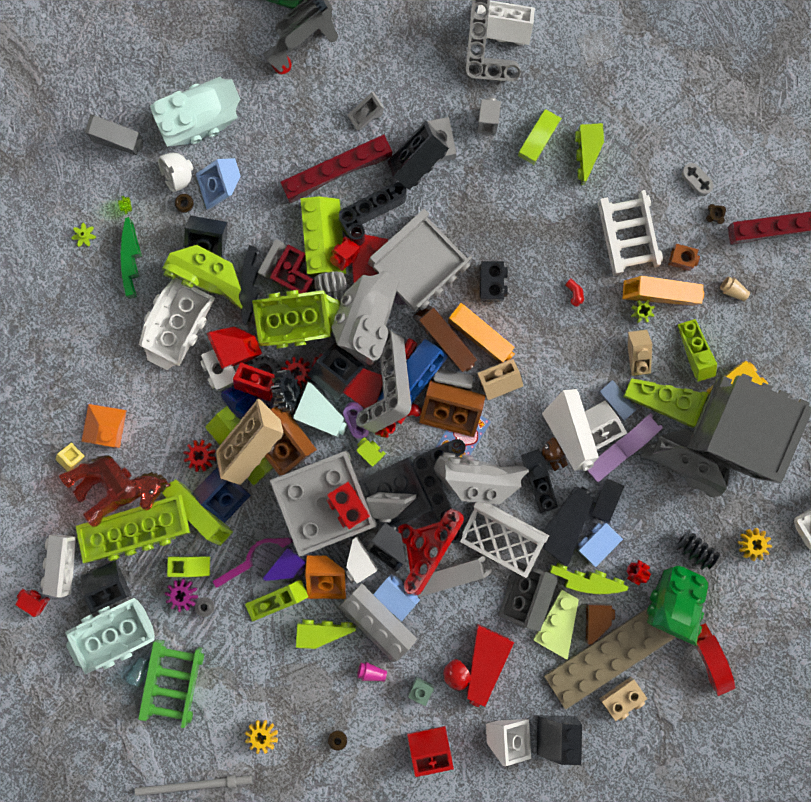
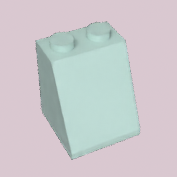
[293,382,347,438]

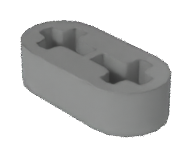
[681,163,713,196]

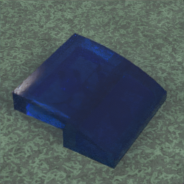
[221,385,270,420]

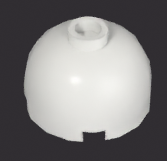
[158,153,193,192]

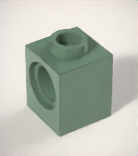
[408,676,434,706]

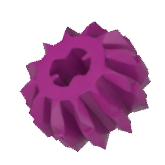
[165,579,198,612]

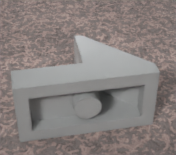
[347,92,384,131]

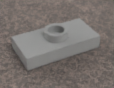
[258,239,287,280]

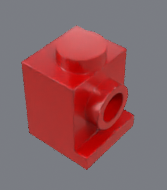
[330,236,360,271]
[15,589,50,617]

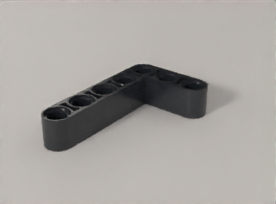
[413,439,466,543]

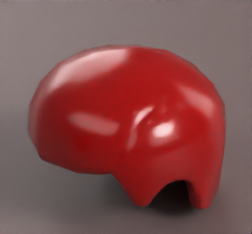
[443,659,471,691]

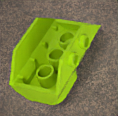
[162,245,242,309]
[252,290,340,348]

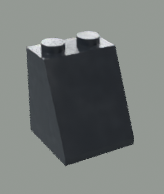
[536,715,582,766]

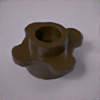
[706,204,726,224]

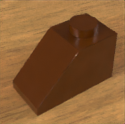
[585,603,615,644]

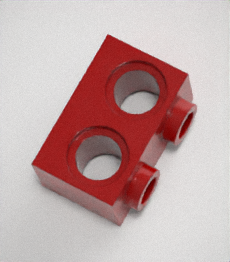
[326,481,370,529]

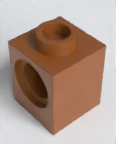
[668,243,700,271]

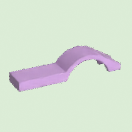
[587,413,663,482]

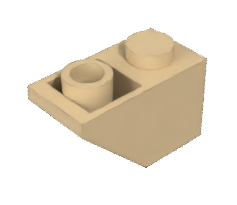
[628,330,652,376]

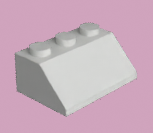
[474,0,535,45]
[41,534,77,597]

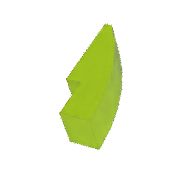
[518,109,562,165]

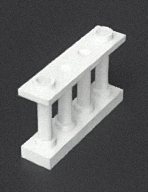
[598,190,663,276]

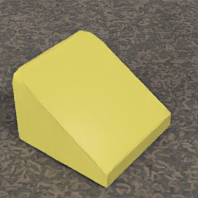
[56,443,85,472]

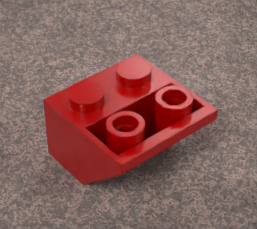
[407,726,454,777]

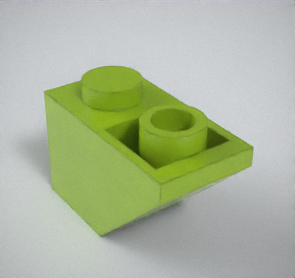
[167,556,210,577]

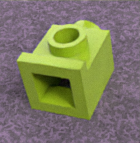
[356,437,386,467]

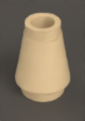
[720,276,750,302]

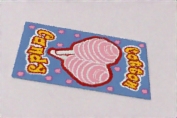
[435,416,491,457]

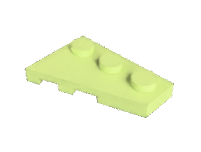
[533,589,579,660]

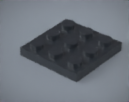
[358,457,434,529]

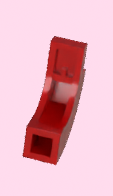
[695,623,736,696]

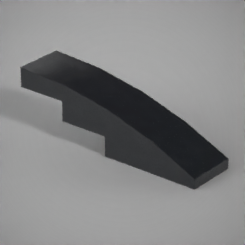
[240,245,260,326]

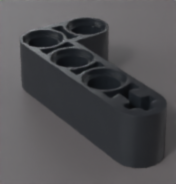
[339,182,407,246]

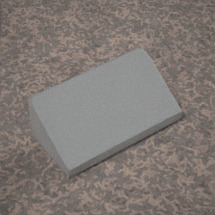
[434,369,473,390]

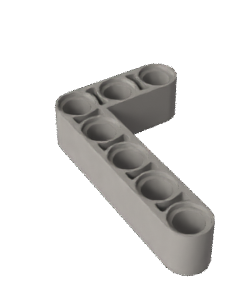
[466,0,521,81]
[356,329,411,433]

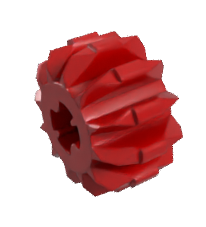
[281,357,312,389]
[183,440,216,472]

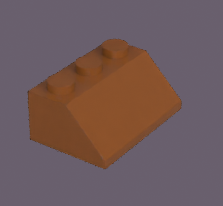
[419,380,486,437]
[265,406,317,476]

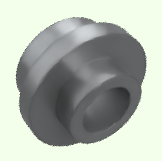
[195,597,215,617]

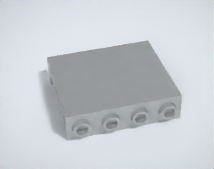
[368,209,472,312]

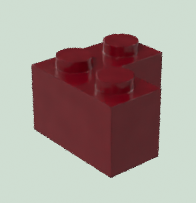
[270,244,314,294]

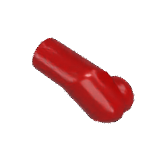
[565,278,584,307]
[396,404,422,424]

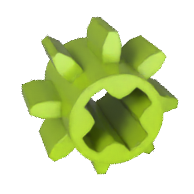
[631,300,655,323]

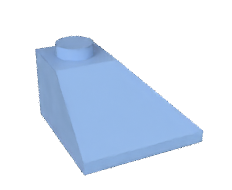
[196,158,240,209]

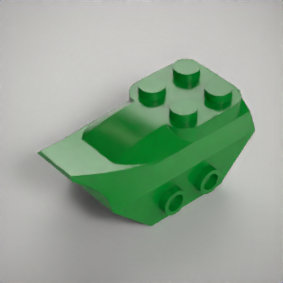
[646,566,708,646]

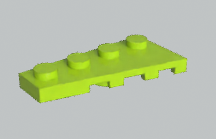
[623,378,708,428]

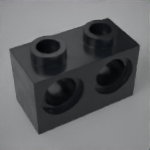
[480,261,508,302]

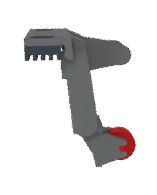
[263,0,338,74]

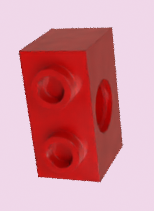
[233,362,275,401]

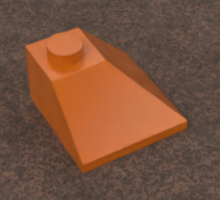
[82,404,127,448]
[306,555,346,599]

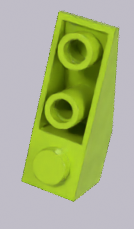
[575,123,604,185]
[677,319,717,382]
[296,619,357,649]

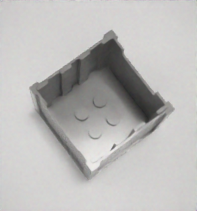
[270,451,377,557]

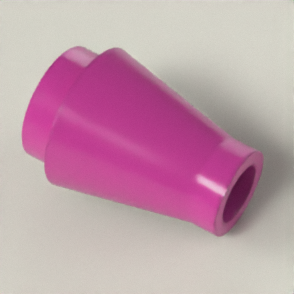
[357,662,387,682]

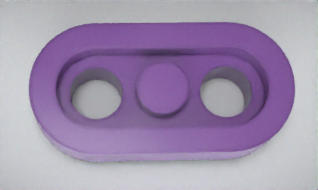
[343,402,369,439]

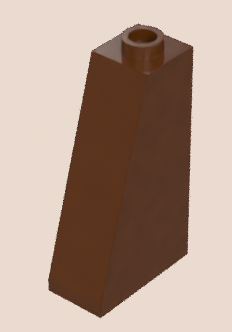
[412,305,477,372]

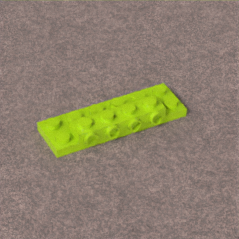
[76,495,190,563]

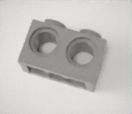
[477,98,501,134]

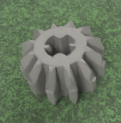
[314,271,346,294]

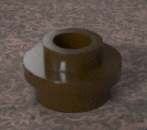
[175,194,194,213]
[328,730,348,751]

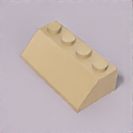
[216,399,283,485]

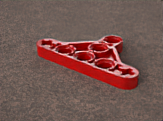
[397,509,464,596]

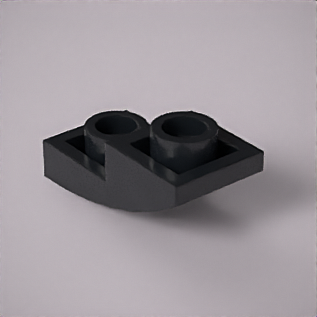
[591,479,624,524]

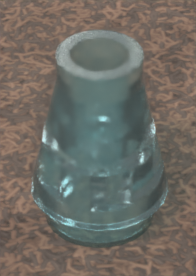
[125,657,149,687]

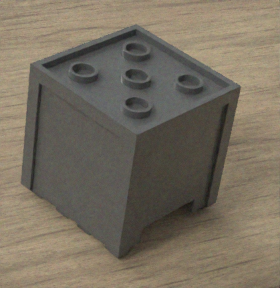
[687,373,811,483]

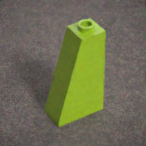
[162,479,233,546]

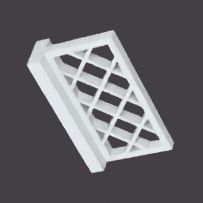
[459,502,549,578]

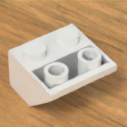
[585,400,627,450]

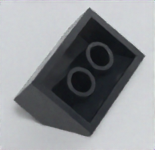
[387,121,449,190]

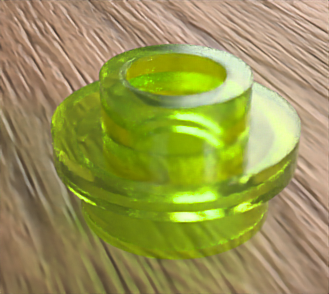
[118,195,132,215]

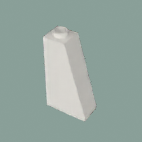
[542,389,599,471]

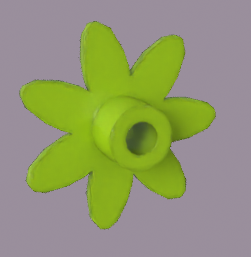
[71,223,96,247]

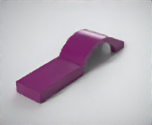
[212,537,293,588]

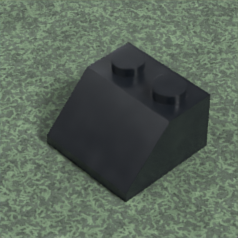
[184,215,228,258]
[307,342,365,399]

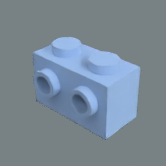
[577,522,623,567]
[373,575,420,621]

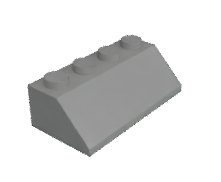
[338,584,417,662]

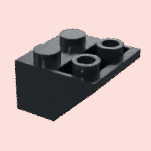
[80,560,132,614]

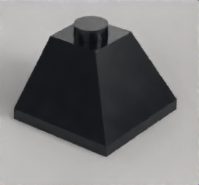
[366,523,406,572]

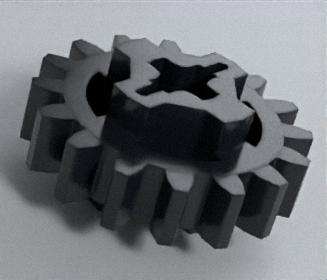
[271,370,301,413]

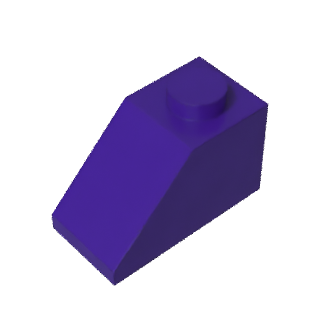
[263,547,306,581]

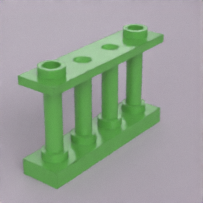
[138,639,204,728]

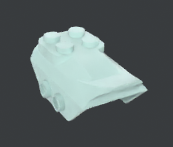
[150,76,241,147]
[65,598,155,674]

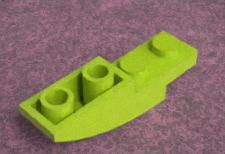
[548,563,628,594]

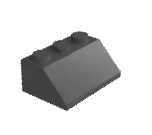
[498,561,559,631]

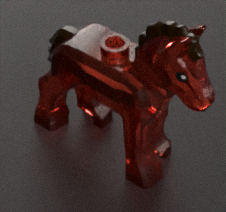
[59,455,171,527]

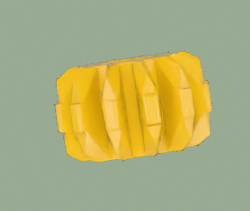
[737,528,772,561]
[245,720,278,754]

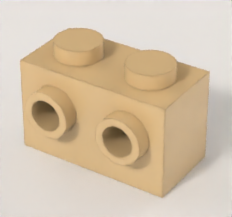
[478,359,523,400]
[599,677,647,721]

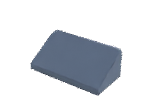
[598,380,637,421]

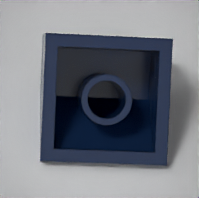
[192,466,251,523]

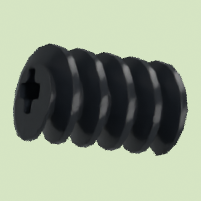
[676,530,720,570]

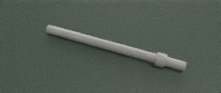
[135,775,252,796]

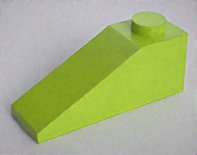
[245,579,308,622]

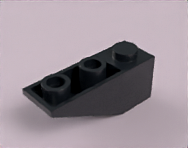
[521,449,558,514]

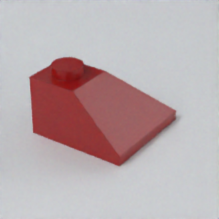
[207,326,262,369]

